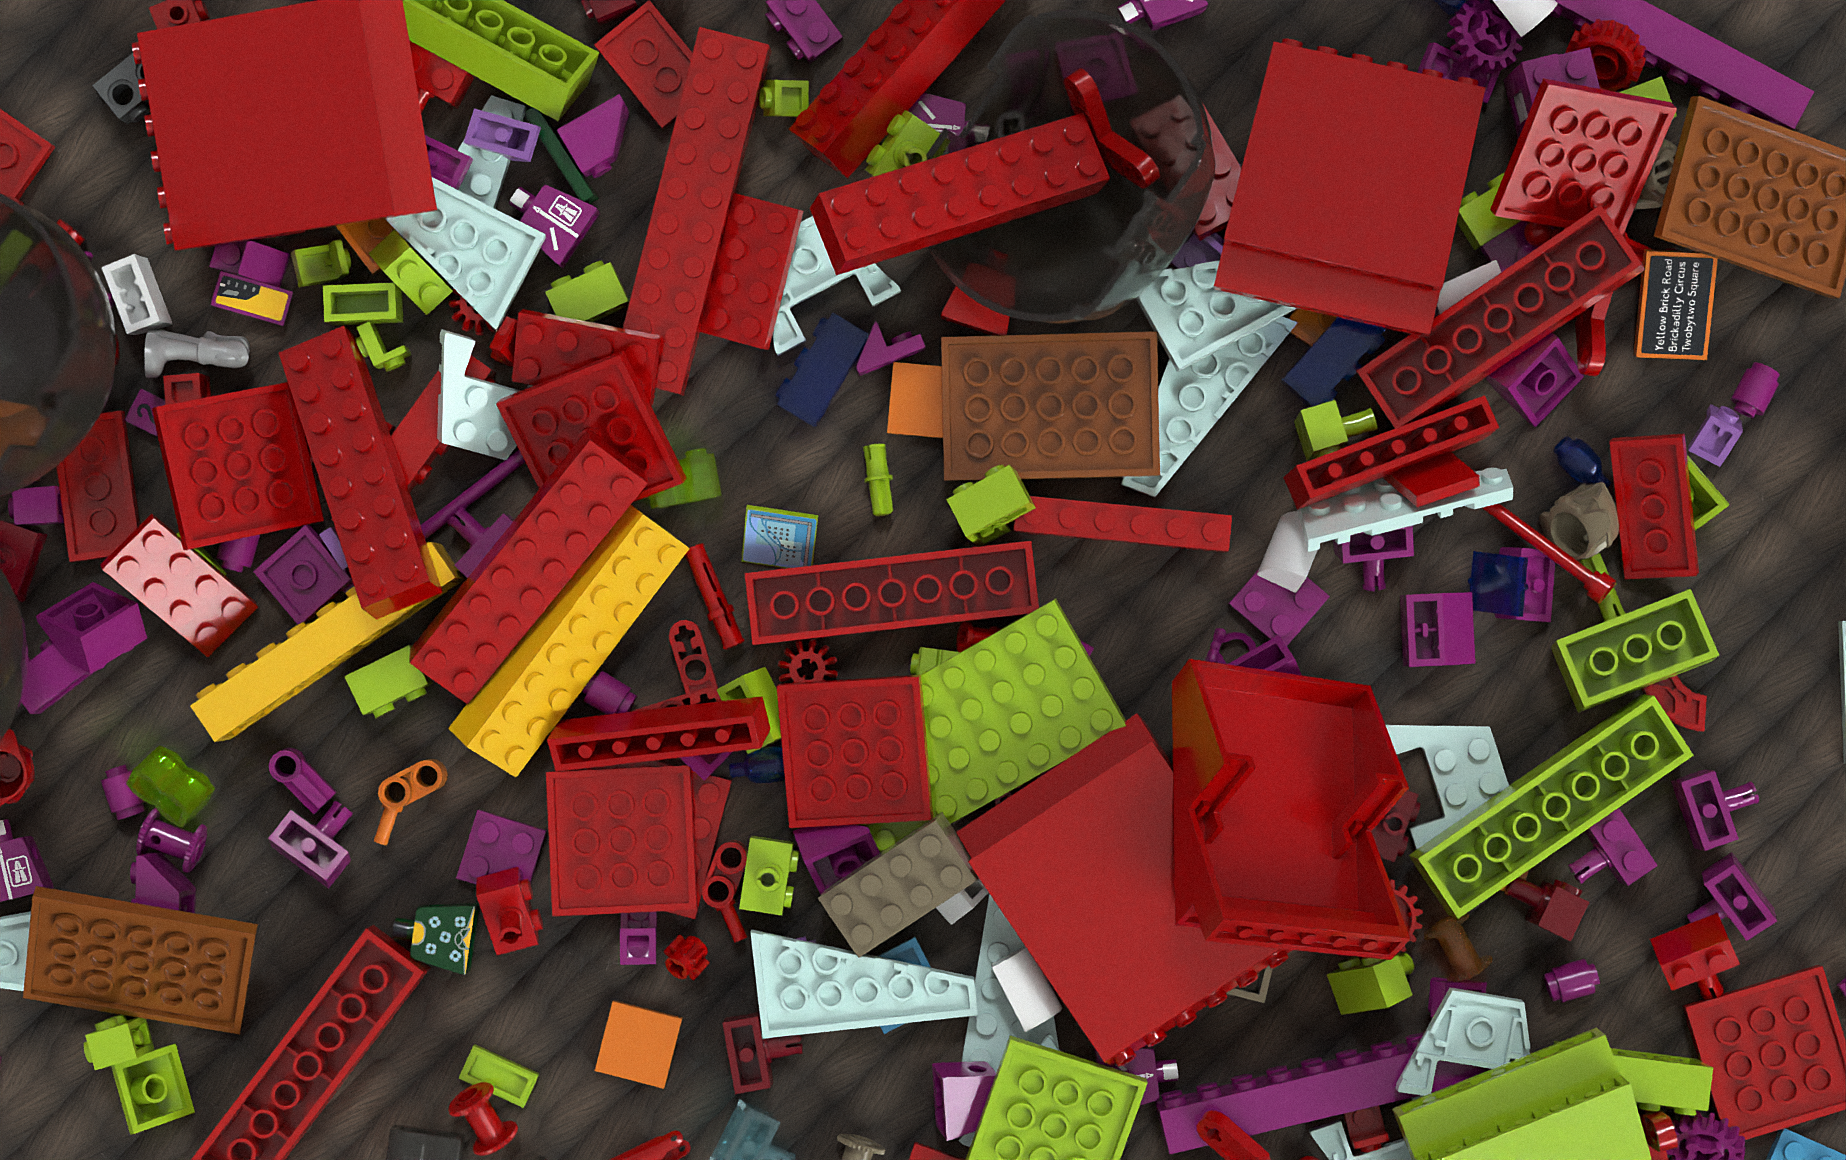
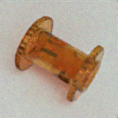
[1423,913,1493,982]

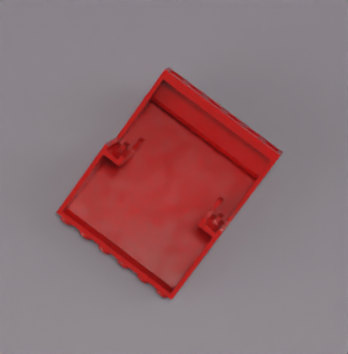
[132,0,437,251]
[1214,38,1486,338]
[1172,659,1410,960]
[956,713,1292,1067]

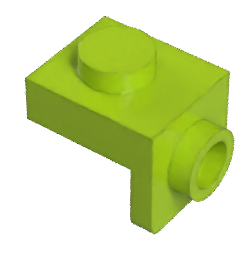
[759,80,809,117]
[291,239,351,287]
[355,321,412,372]

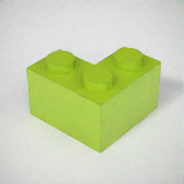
[946,465,1036,547]

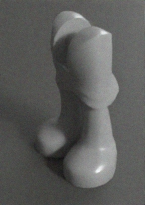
[145,329,250,378]

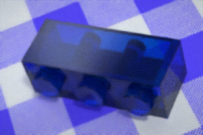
[775,313,870,429]
[1280,317,1387,408]

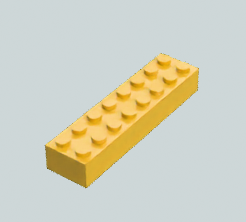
[448,505,690,777]
[190,542,465,742]

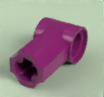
[269,747,337,814]

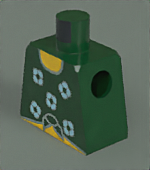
[392,903,480,975]

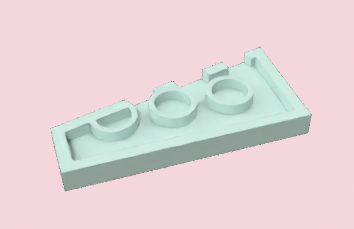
[458,95,527,209]

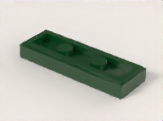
[525,107,599,204]

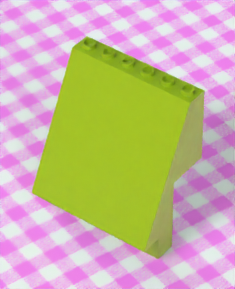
[1392,1027,1652,1160]

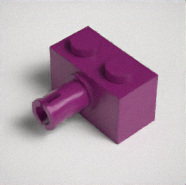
[447,507,514,578]
[1333,525,1414,591]
[1671,769,1759,851]
[268,801,353,889]
[1567,808,1658,886]
[1687,852,1777,941]

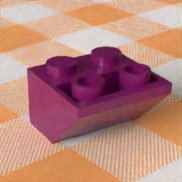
[1400,592,1475,667]
[130,851,196,913]

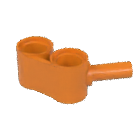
[374,759,448,845]

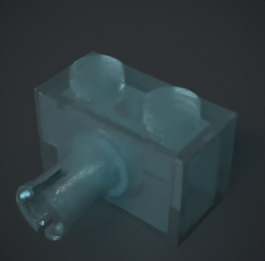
[710,1099,796,1160]

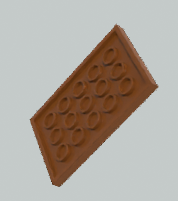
[1654,96,1846,299]
[941,331,1160,481]
[23,886,258,1034]

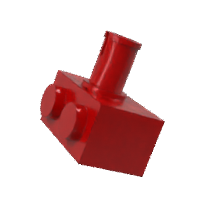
[409,41,474,113]
[476,867,543,955]
[1650,913,1740,1000]

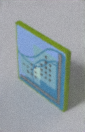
[741,505,818,568]

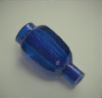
[1553,436,1612,488]
[729,746,785,783]

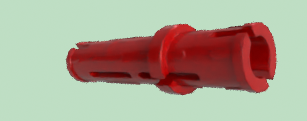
[685,543,745,650]

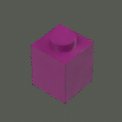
[8,486,64,526]

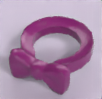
[1205,628,1256,664]

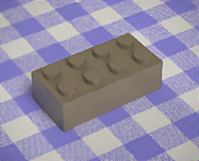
[818,812,979,958]

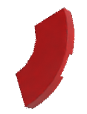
[1642,675,1707,732]

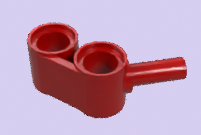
[702,840,748,943]

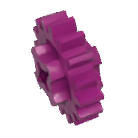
[1447,0,1524,75]
[1666,1111,1746,1160]

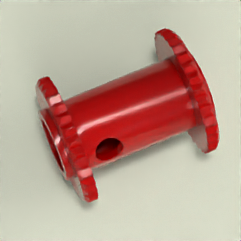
[448,1082,518,1156]

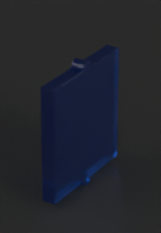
[1468,551,1529,617]

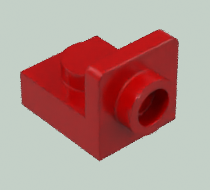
[489,316,517,367]
[1343,1105,1389,1152]

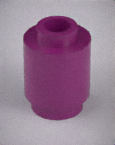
[1730,362,1780,418]
[216,535,260,573]
[582,671,637,715]
[100,764,146,820]
[1543,958,1600,1003]

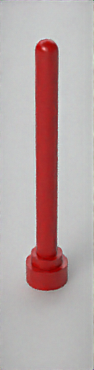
[1482,503,1617,604]

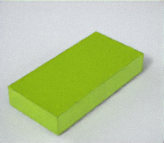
[459,1044,539,1108]

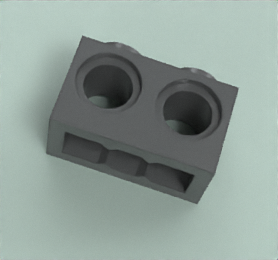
[92,53,150,124]

